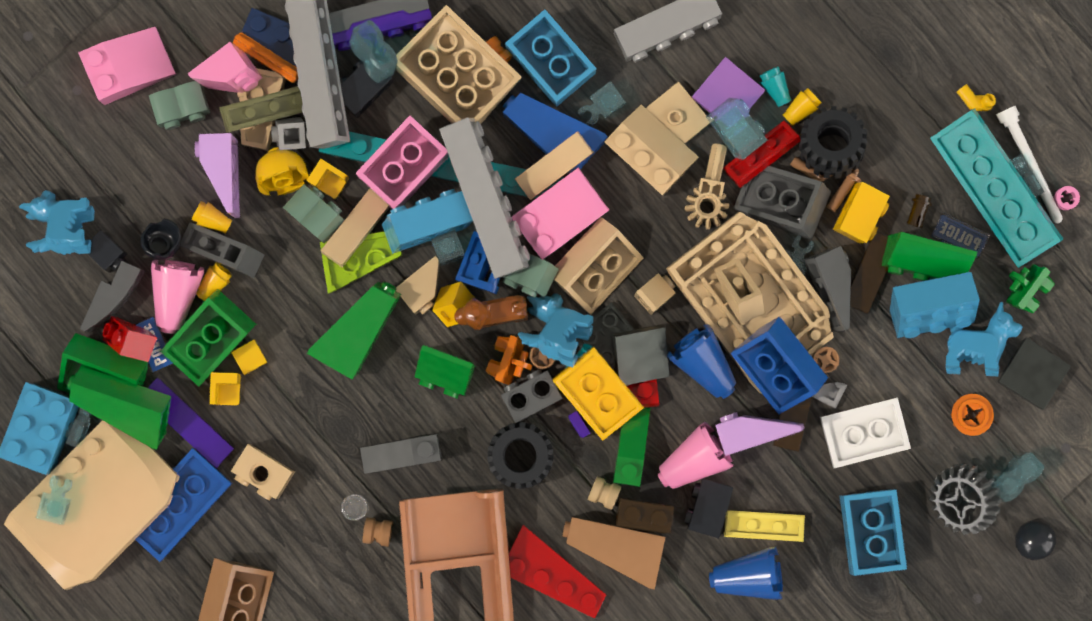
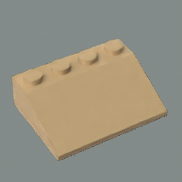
[391,5,522,124]

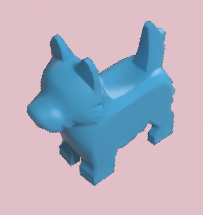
[19,190,95,255]
[518,293,593,368]
[946,302,1023,377]

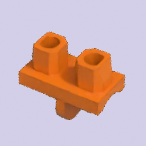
[486,335,533,385]

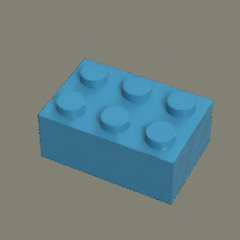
[505,10,596,107]
[382,189,473,254]
[890,272,980,338]
[0,382,79,475]
[840,489,907,576]

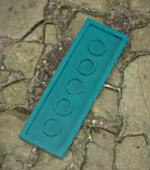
[930,108,1063,268]

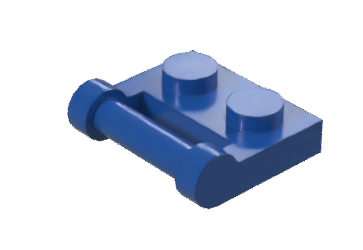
[455,231,500,295]

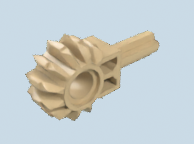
[684,144,729,230]

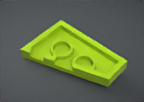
[320,232,402,294]

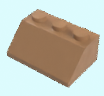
[198,558,274,621]

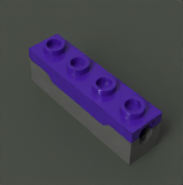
[329,0,432,51]

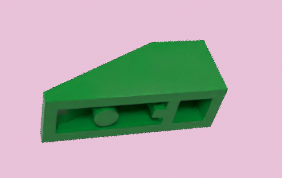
[613,408,651,487]

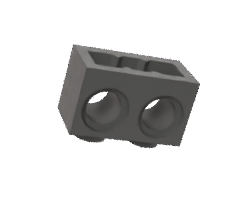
[501,369,562,423]

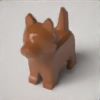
[454,295,528,330]

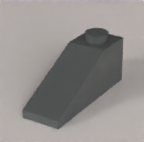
[181,222,264,278]
[804,246,851,332]
[360,434,442,474]

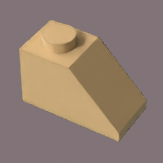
[396,256,440,315]
[715,258,765,324]
[634,273,676,315]

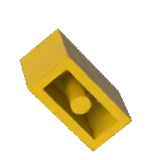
[833,182,890,244]

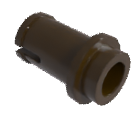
[906,194,932,228]

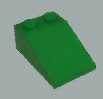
[160,289,257,386]
[415,345,476,399]

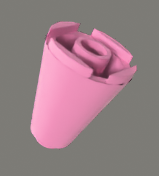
[151,260,204,334]
[658,422,734,489]

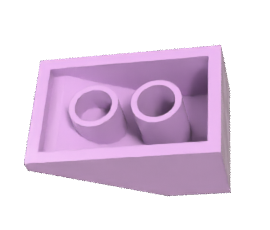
[195,133,240,218]
[715,412,805,456]

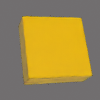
[231,340,268,375]

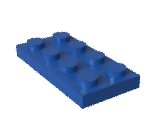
[135,448,233,562]

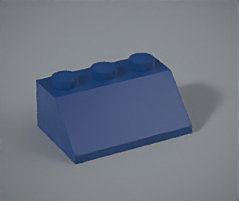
[730,316,828,414]

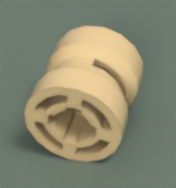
[587,476,622,510]

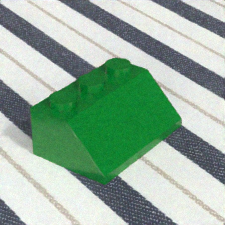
[881,232,977,281]
[57,333,149,394]

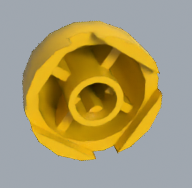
[255,147,309,196]

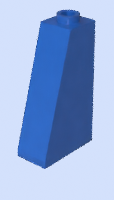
[503,93,608,175]

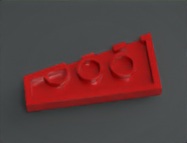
[509,525,606,619]

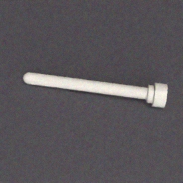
[996,106,1063,223]

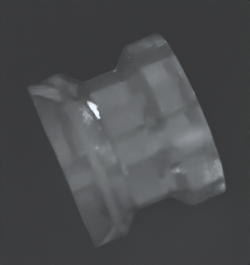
[341,494,369,521]

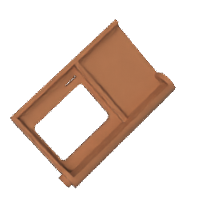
[399,489,514,621]

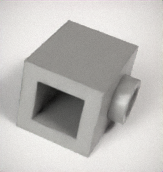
[271,117,306,150]

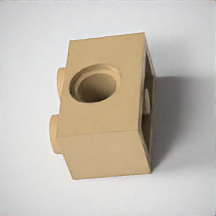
[231,444,295,501]

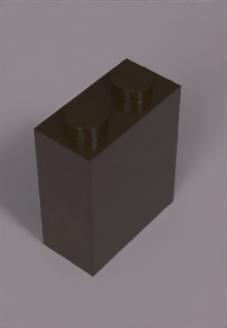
[615,498,674,534]

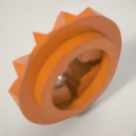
[951,394,994,436]

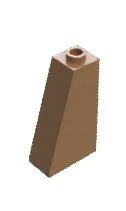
[562,517,665,589]

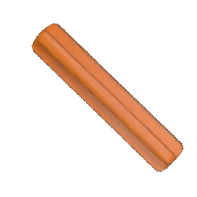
[233,32,298,83]

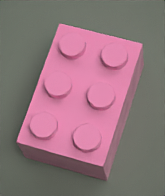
[356,116,449,209]

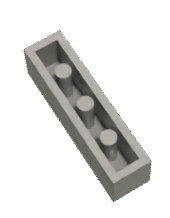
[614,0,722,62]

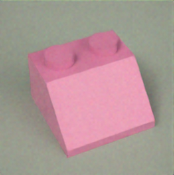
[188,42,263,93]

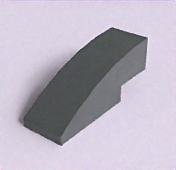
[80,261,145,332]

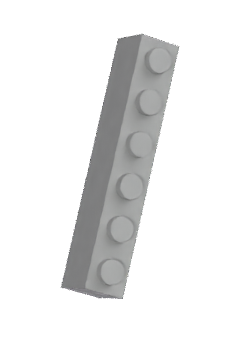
[285,0,350,149]
[439,117,530,279]

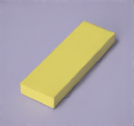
[724,510,805,542]

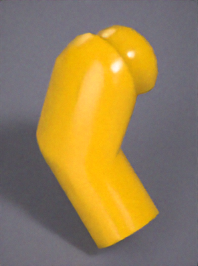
[957,84,996,112]

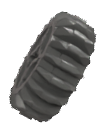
[929,463,1002,535]

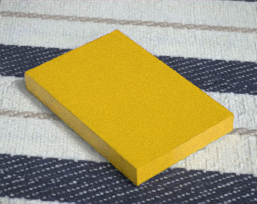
[553,346,644,440]

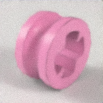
[1054,186,1080,210]

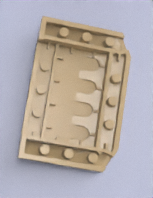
[666,212,834,394]
[4,420,180,590]

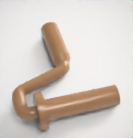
[790,157,861,212]

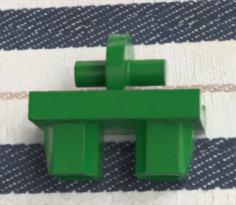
[1006,264,1055,313]

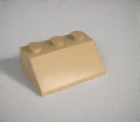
[605,105,699,196]
[554,217,643,315]

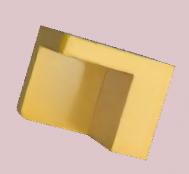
[307,159,349,199]
[432,282,475,327]
[210,372,241,405]

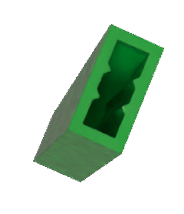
[307,281,401,379]
[67,366,171,450]

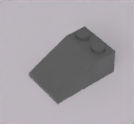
[733,166,831,240]

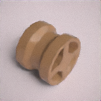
[811,347,840,373]

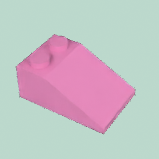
[78,27,176,105]
[511,168,609,259]

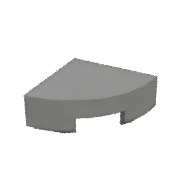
[812,382,847,408]

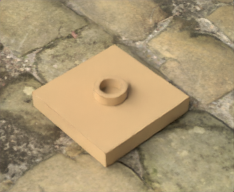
[646,82,711,144]

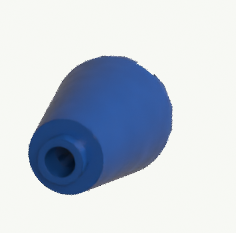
[667,324,736,399]
[709,547,783,600]

